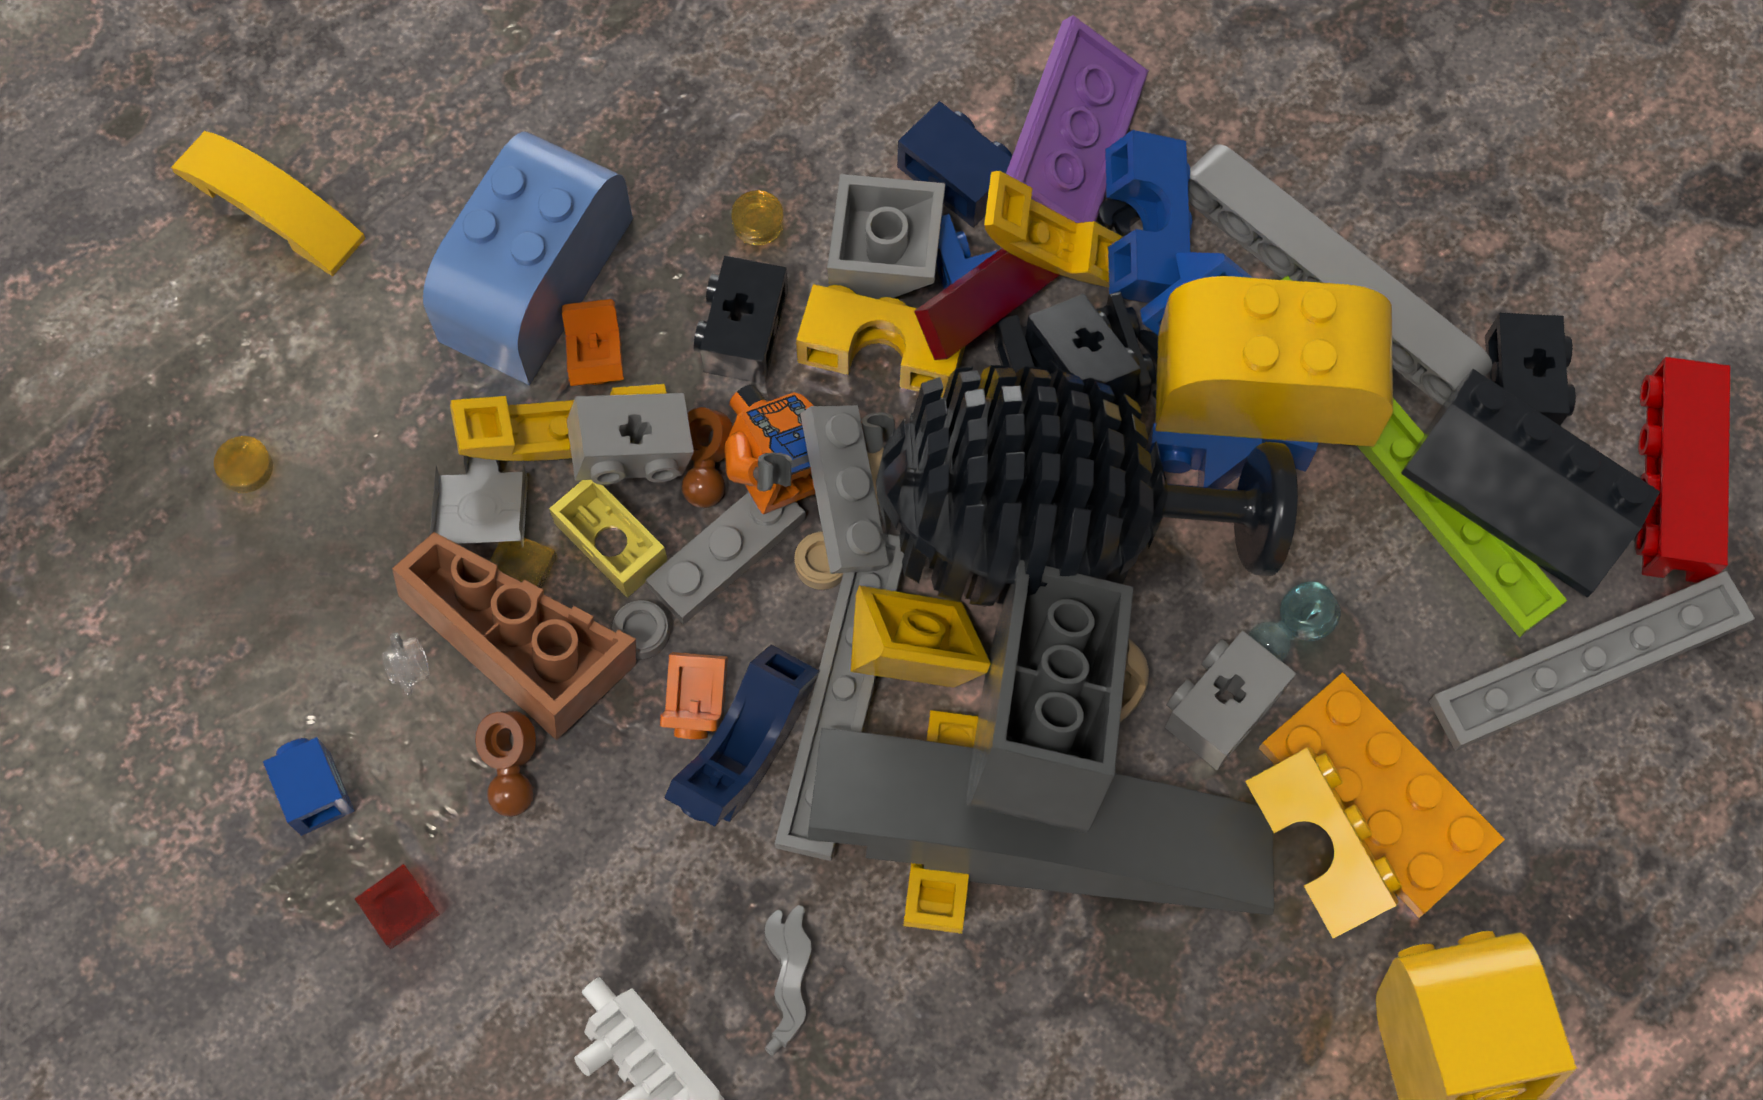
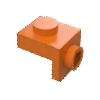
[562,299,624,386]
[660,652,728,739]

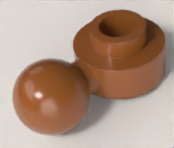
[682,407,733,508]
[475,711,536,817]

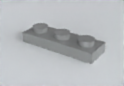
[800,405,889,574]
[646,492,806,625]

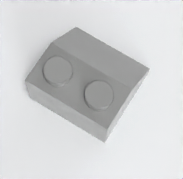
[827,174,945,299]

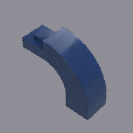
[664,644,820,827]

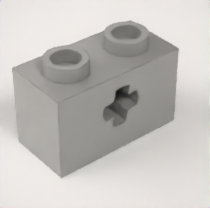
[567,393,694,485]
[1165,630,1296,770]

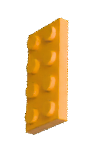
[1259,672,1505,918]

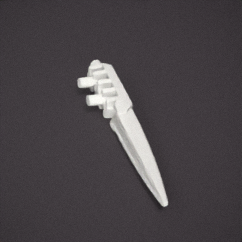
[575,977,725,1100]

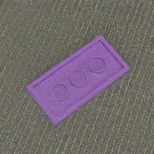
[1006,15,1148,223]

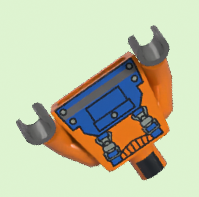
[725,384,895,514]

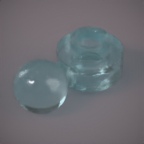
[1248,582,1341,661]

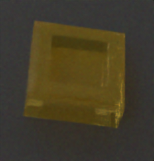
[490,538,557,589]

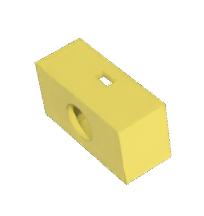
[549,480,668,598]

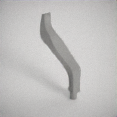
[764,905,811,1056]

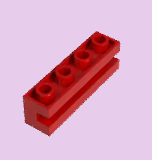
[1635,357,1731,583]

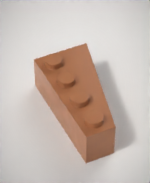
[392,532,636,740]

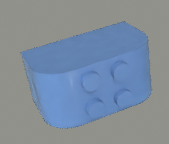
[423,132,633,386]

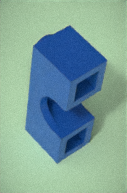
[1105,130,1192,303]

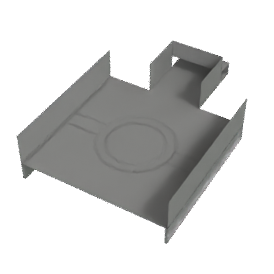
[430,456,528,547]

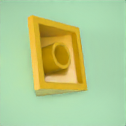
[850,585,991,688]

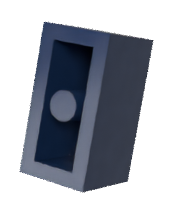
[897,101,1013,228]

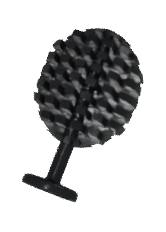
[876,365,1298,609]

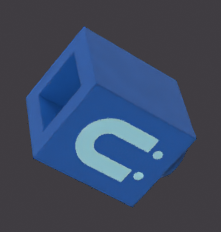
[262,737,355,836]

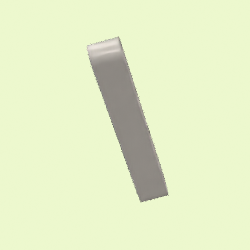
[1188,144,1492,405]

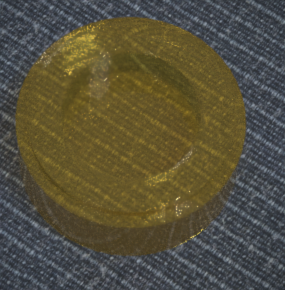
[731,190,784,245]
[214,436,273,493]

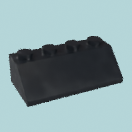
[1401,369,1660,598]

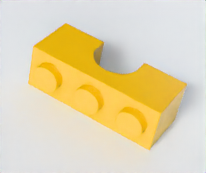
[796,284,965,398]
[1245,748,1402,939]

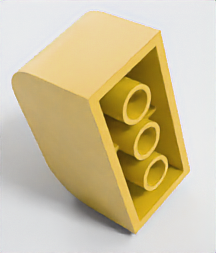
[1155,276,1393,447]
[1376,931,1577,1100]

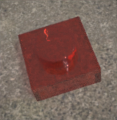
[355,864,440,949]

